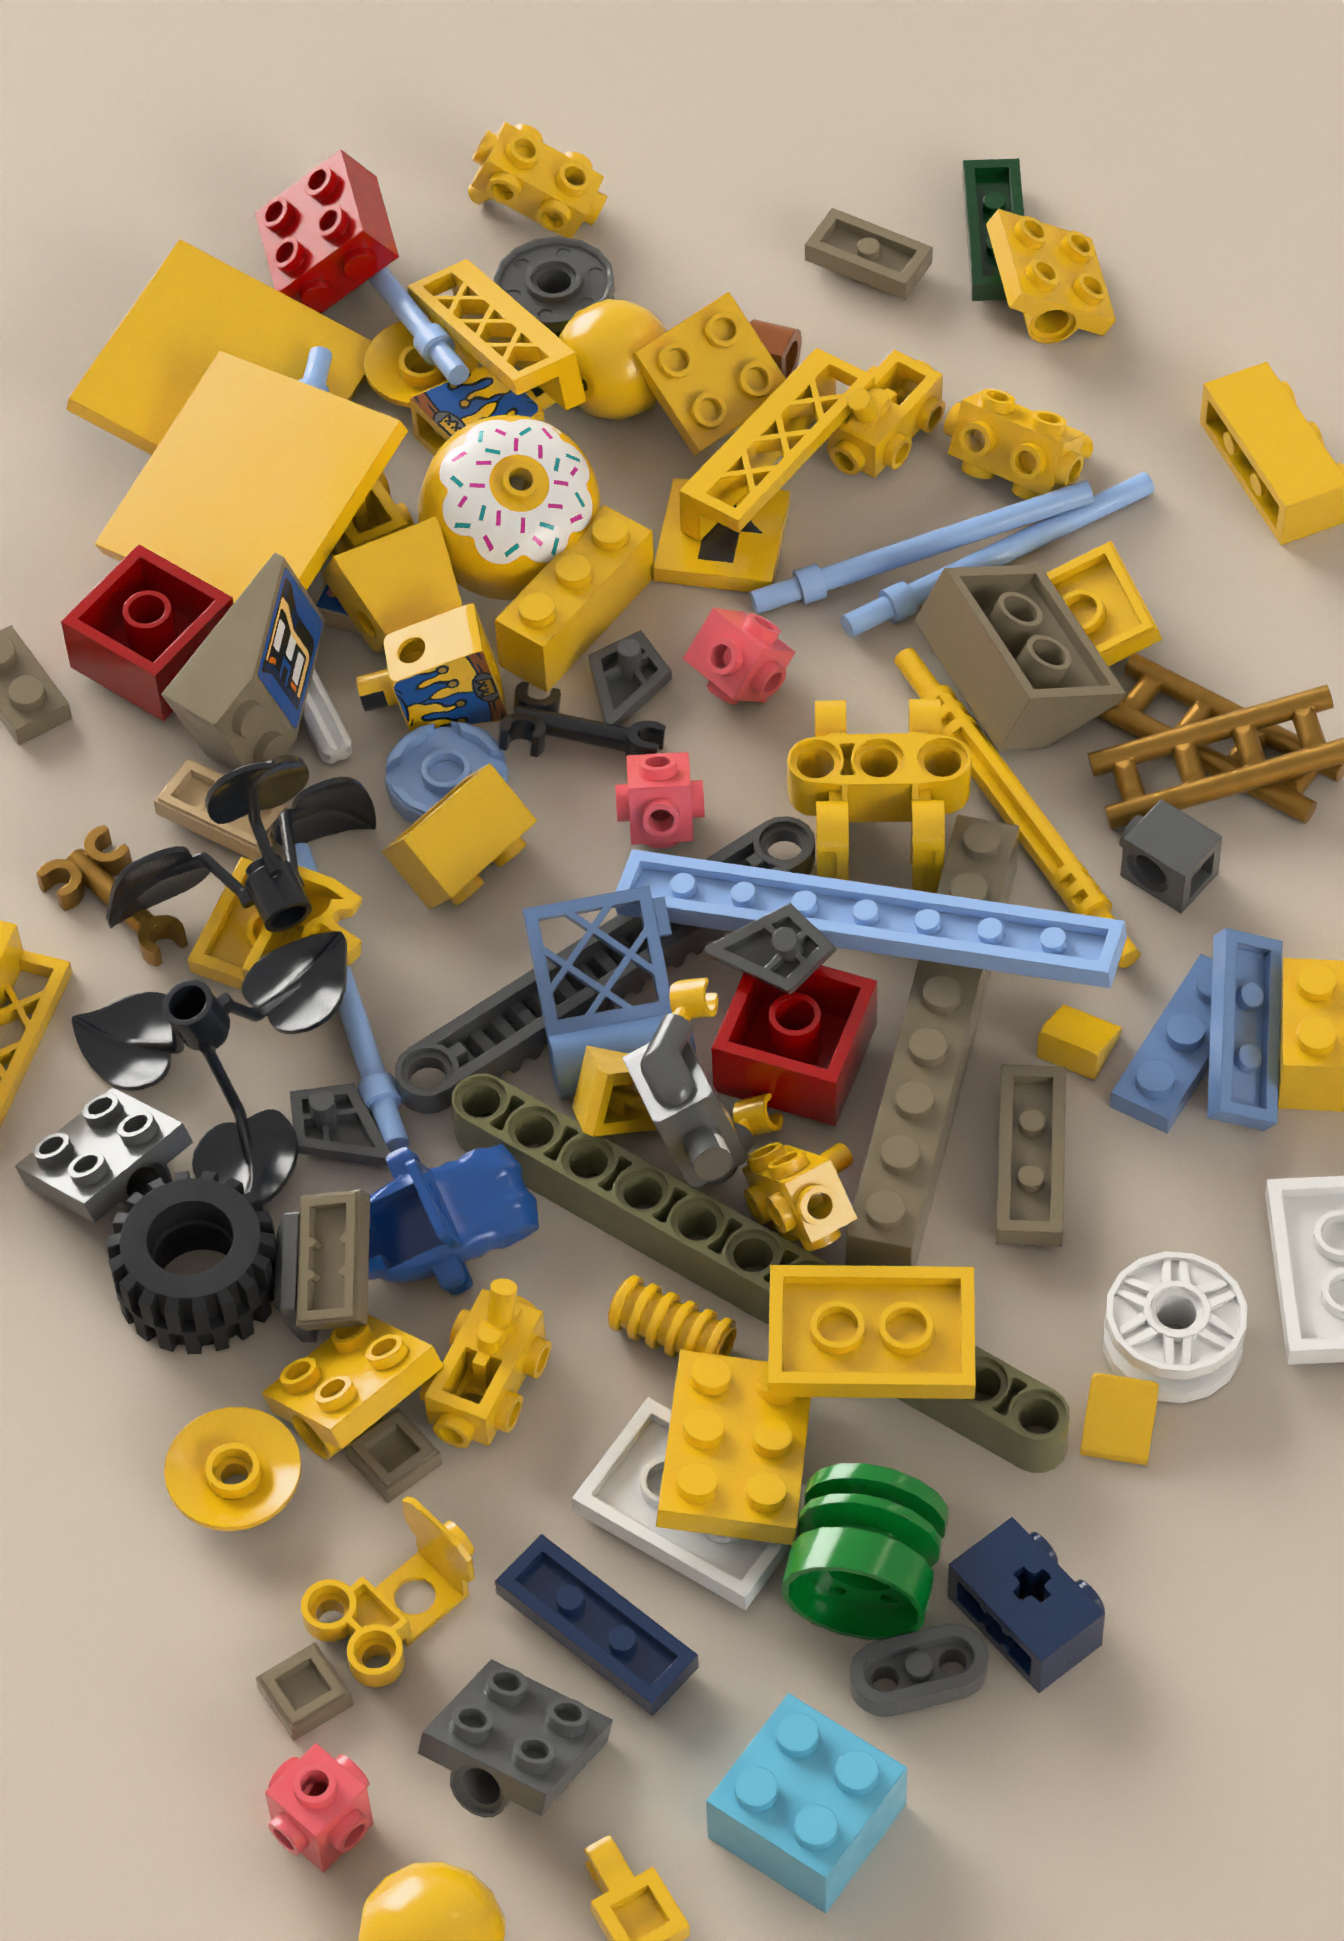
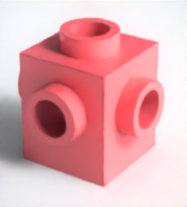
[683,608,796,705]
[615,752,705,848]
[265,1743,374,1873]

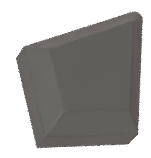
[589,630,672,726]
[705,903,837,995]
[290,1083,391,1166]
[274,1211,318,1343]

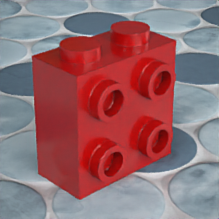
[255,149,399,314]

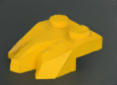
[187,857,363,990]

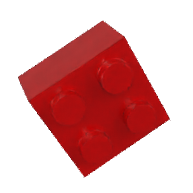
[61,544,234,722]
[711,965,878,1126]

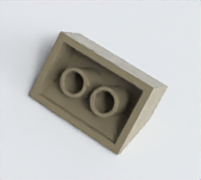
[914,565,1126,751]

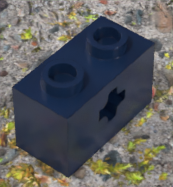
[947,1517,1105,1693]

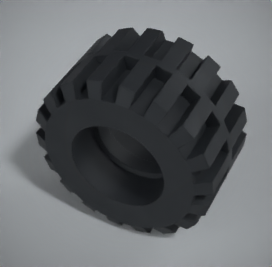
[107,1171,276,1354]

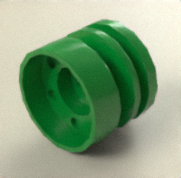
[782,1463,949,1640]

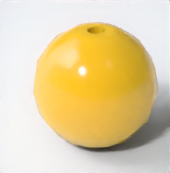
[558,299,667,421]
[358,1862,506,1941]

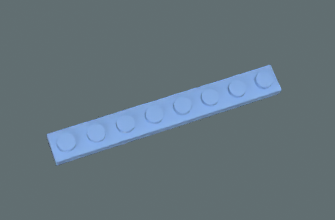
[615,849,1127,988]

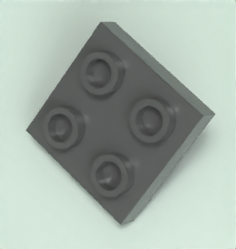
[15,1087,193,1223]
[418,1659,613,1818]

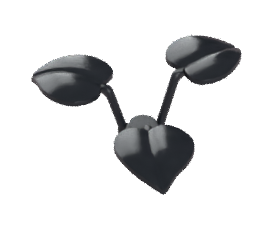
[106,755,376,932]
[72,931,347,1205]

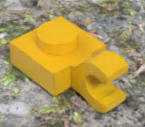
[584,1835,690,1941]

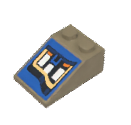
[161,552,326,770]

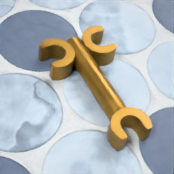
[36,825,188,967]

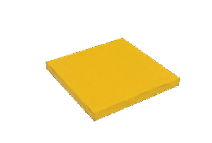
[66,239,371,455]
[95,351,408,603]

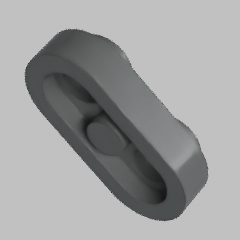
[850,1624,988,1717]

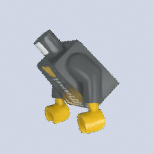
[622,978,783,1188]

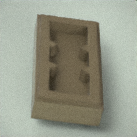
[296,1189,370,1331]

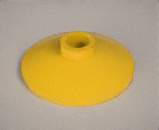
[364,317,480,408]
[164,1407,302,1531]

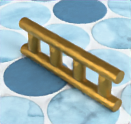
[1097,653,1344,824]
[1087,684,1344,830]

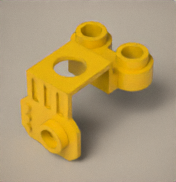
[301,1496,475,1687]

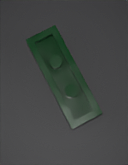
[962,158,1024,301]

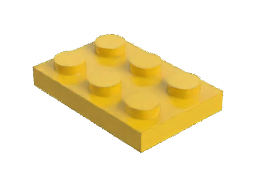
[768,1265,976,1399]
[656,1350,811,1545]

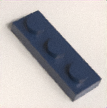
[495,1534,699,1716]

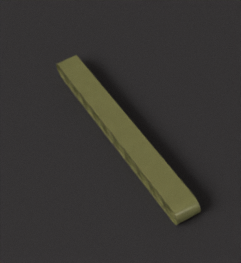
[452,1074,1070,1473]

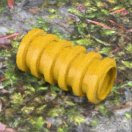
[608,1275,737,1357]

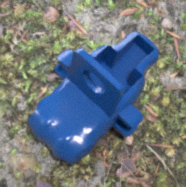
[368,1144,539,1296]

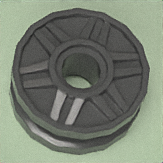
[494,236,615,337]

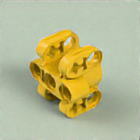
[787,699,971,893]

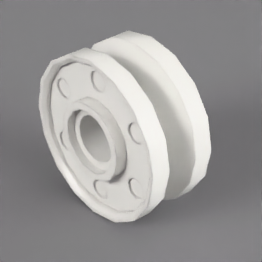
[1103,1251,1247,1403]

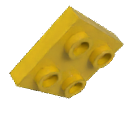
[986,209,1116,344]
[632,292,786,456]
[261,1314,444,1461]

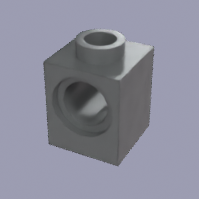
[1119,799,1223,914]

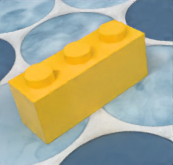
[1200,361,1344,545]
[495,505,654,693]

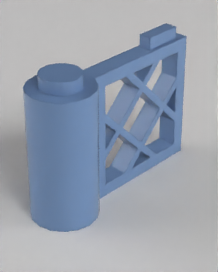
[522,885,697,1099]

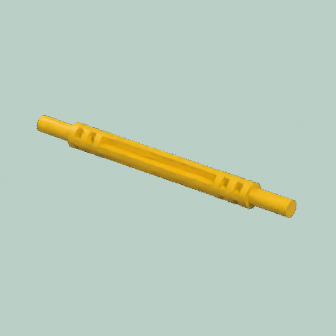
[894,648,1141,968]

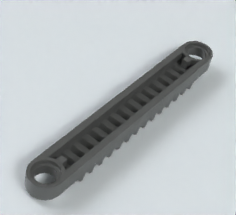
[395,816,816,1114]

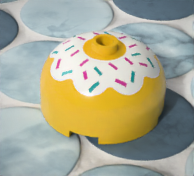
[418,415,601,600]

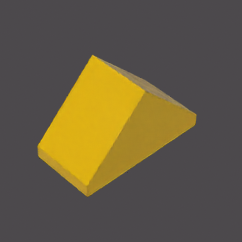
[572,1045,657,1137]

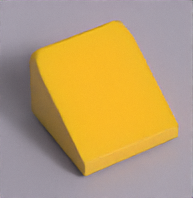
[1037,1004,1122,1080]
[1080,1373,1159,1466]

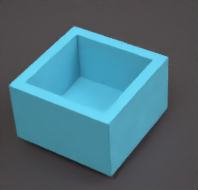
[706,1693,907,1914]

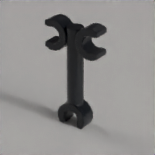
[498,681,666,757]

